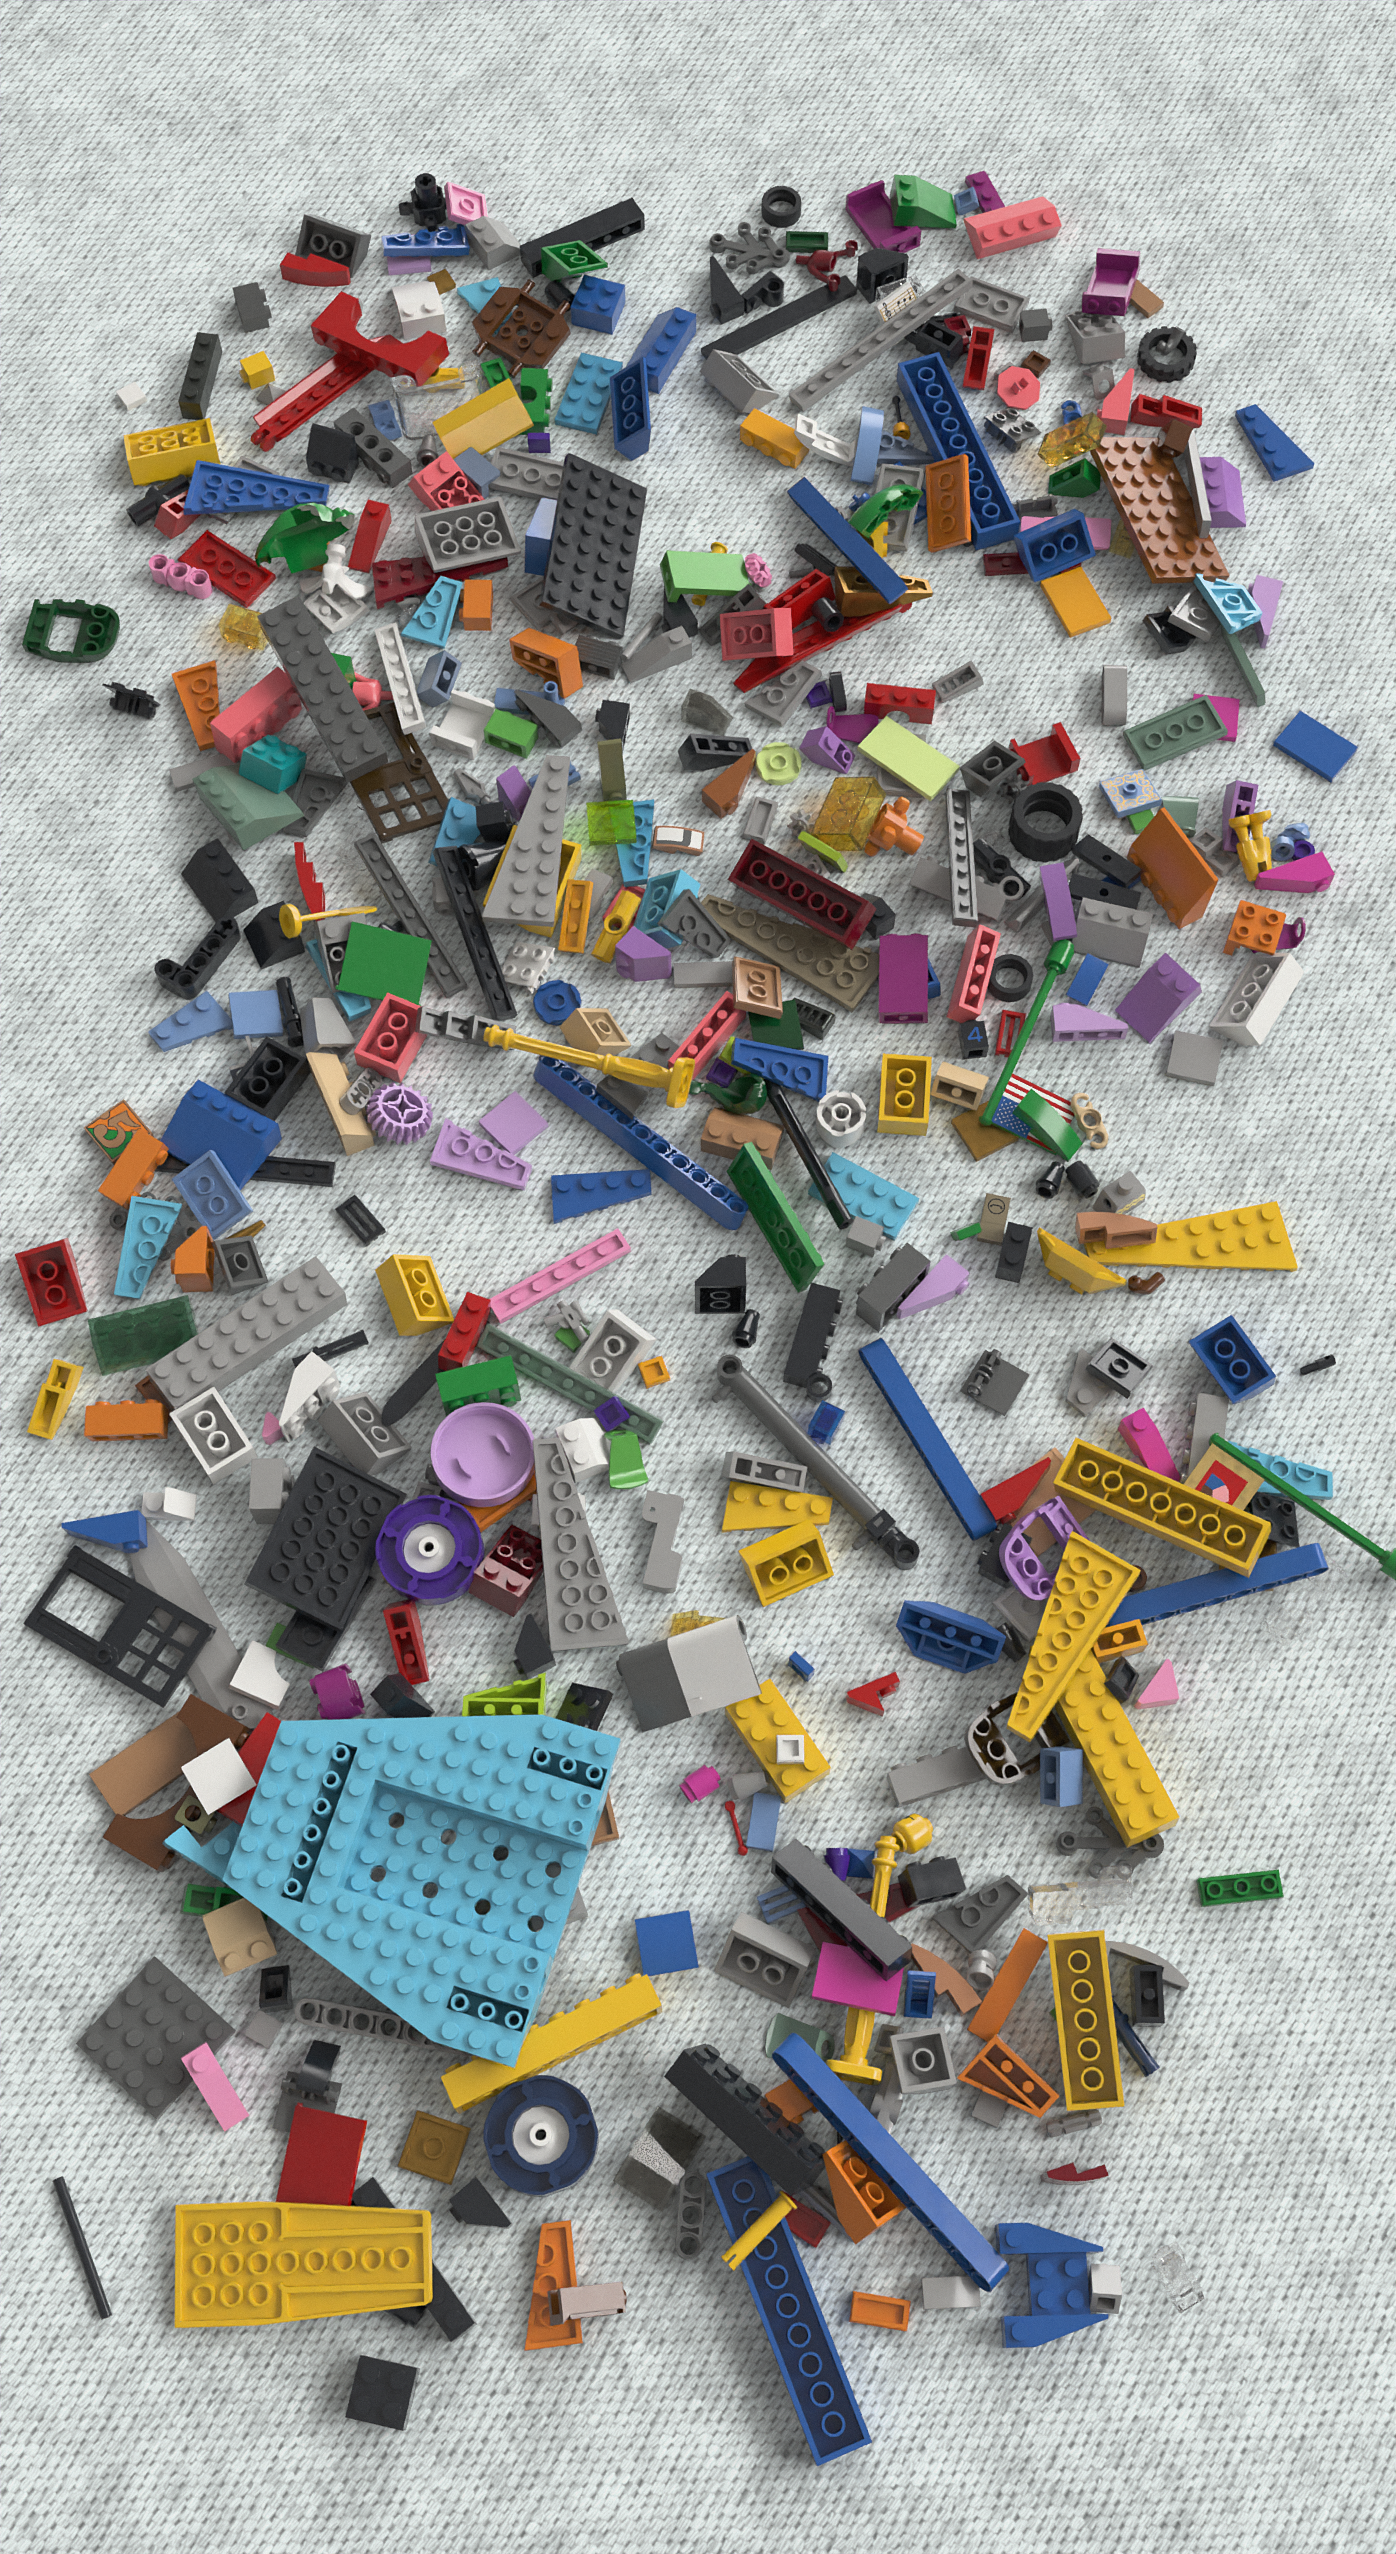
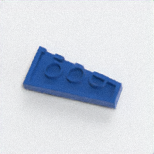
[1235,404,1315,482]
[731,1038,829,1102]
[551,1169,652,1224]

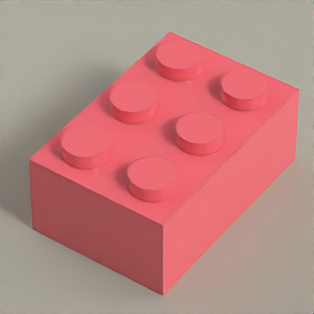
[354,993,427,1083]

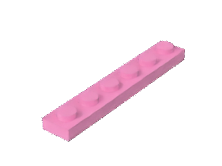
[490,1228,631,1324]

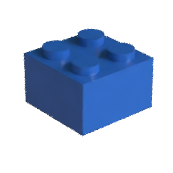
[571,275,626,335]

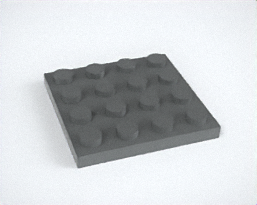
[76,1956,236,2120]

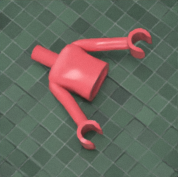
[353,672,394,711]

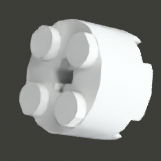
[816,1090,866,1148]

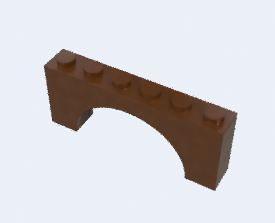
[102,1694,250,1872]

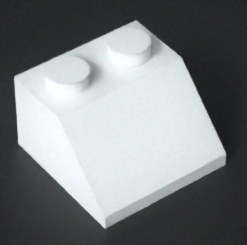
[555,1418,611,1483]

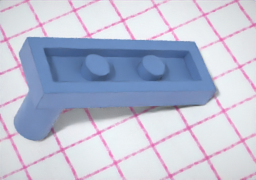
[494,681,565,715]

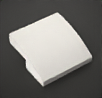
[303,584,370,633]
[181,1738,256,1815]

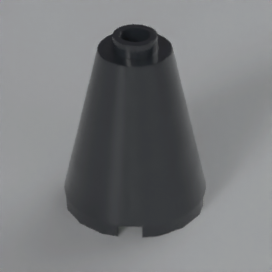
[457,841,507,891]

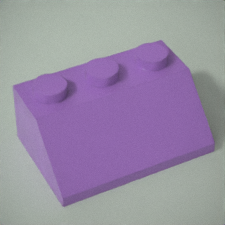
[1199,457,1246,528]

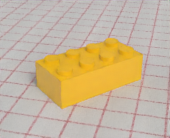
[725,1678,831,1803]

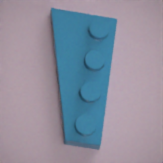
[608,799,654,887]

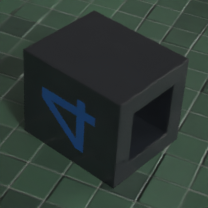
[958,1020,989,1060]

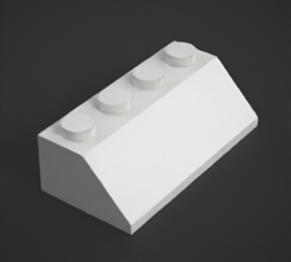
[1209,953,1304,1046]

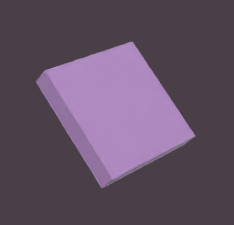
[387,234,432,275]
[479,1091,548,1155]

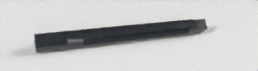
[763,1079,854,1230]

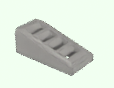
[932,661,984,703]

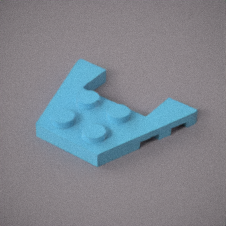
[163,1822,242,1889]

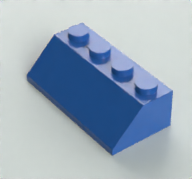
[625,307,696,394]
[610,357,651,461]

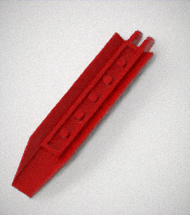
[250,334,403,452]
[733,602,912,693]

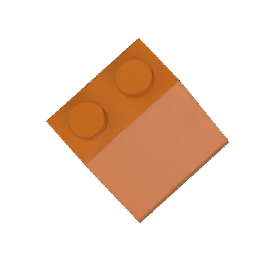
[171,1226,215,1292]

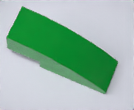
[1012,1088,1083,1162]
[180,1883,268,1921]

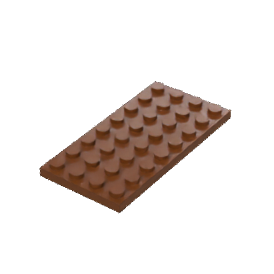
[1086,437,1230,584]

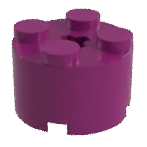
[309,1663,365,1720]

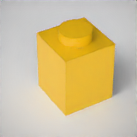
[239,351,275,390]

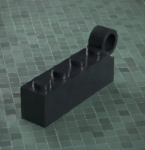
[783,1282,843,1403]

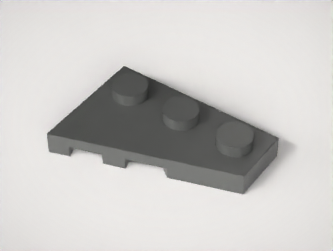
[283,769,348,837]
[932,1875,1029,1954]

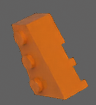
[509,627,583,699]

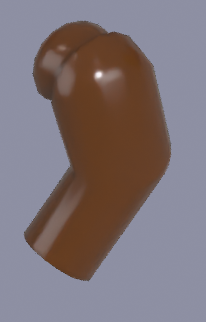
[1128,1272,1165,1295]

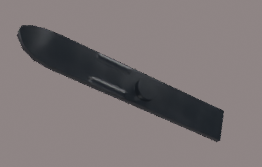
[381,1320,490,1427]

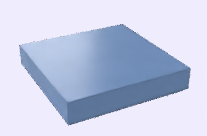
[228,990,283,1039]

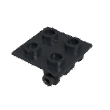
[102,682,161,719]
[1247,1491,1300,1548]

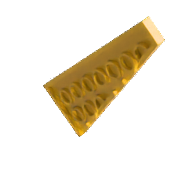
[1083,1201,1298,1272]
[1006,1531,1141,1743]

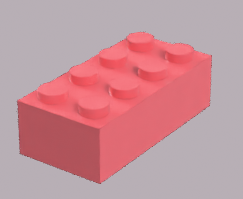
[210,666,302,763]

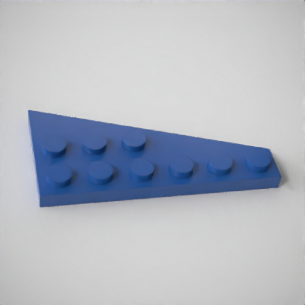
[184,460,330,515]

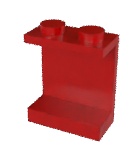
[1009,722,1081,786]

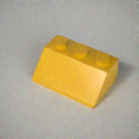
[375,1254,454,1336]
[738,1519,834,1607]

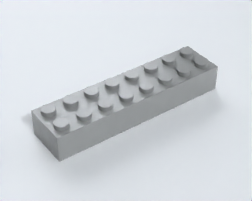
[145,1256,347,1411]

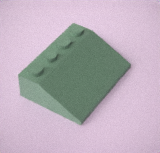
[192,764,304,851]

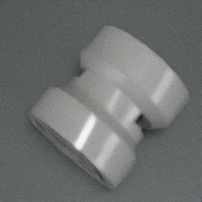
[966,1950,997,1990]

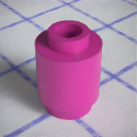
[679,1764,721,1804]

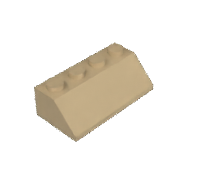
[306,1052,376,1156]

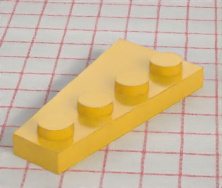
[722,1481,833,1533]

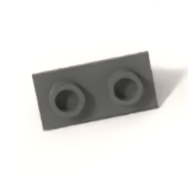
[1012,494,1058,522]

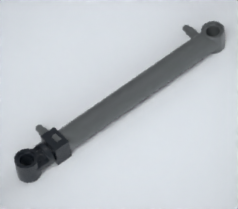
[712,1354,920,1570]

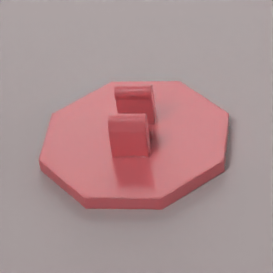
[997,366,1040,410]

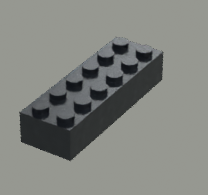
[664,2043,825,2196]

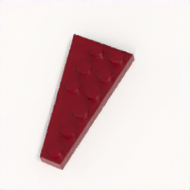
[372,556,509,609]

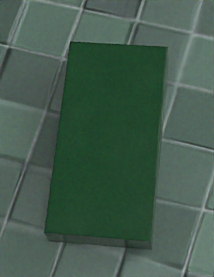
[786,231,828,253]

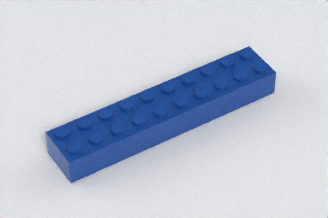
[896,352,1020,551]
[706,2156,872,2466]

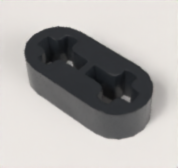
[829,671,847,712]

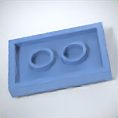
[172,1150,253,1240]

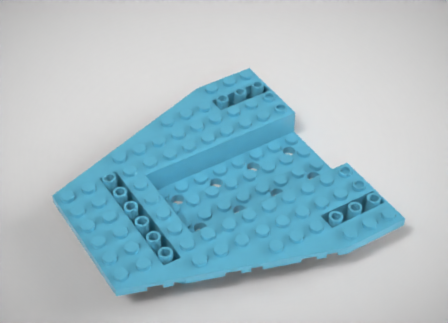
[222,1715,621,2069]

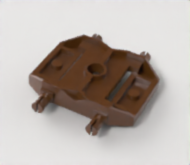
[472,279,571,379]

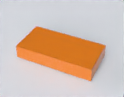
[849,2291,911,2332]

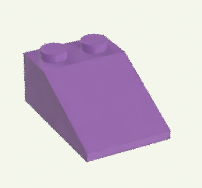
[1115,952,1202,1043]

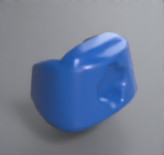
[849,492,870,513]

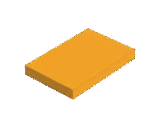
[1040,567,1112,638]

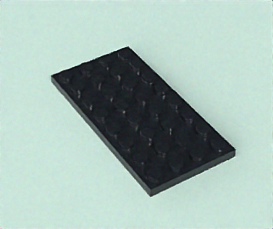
[539,453,647,640]

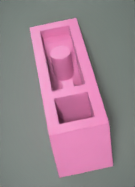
[181,2042,249,2132]

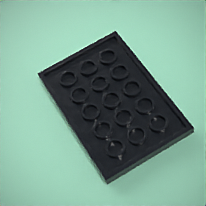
[244,1446,407,1633]

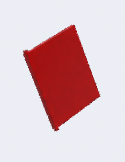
[276,2102,367,2206]

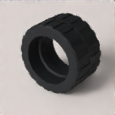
[1008,782,1083,862]

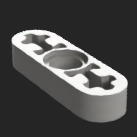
[340,1067,382,1115]

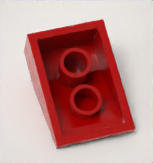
[15,1238,88,1327]

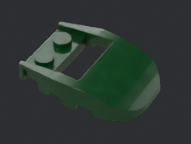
[22,599,120,663]

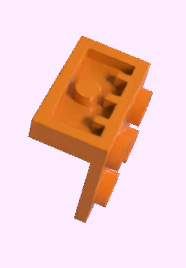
[1223,900,1286,956]

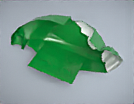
[255,503,355,574]

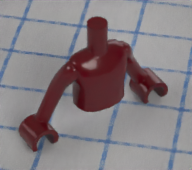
[796,240,858,292]

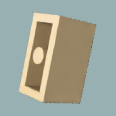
[930,1062,989,1111]

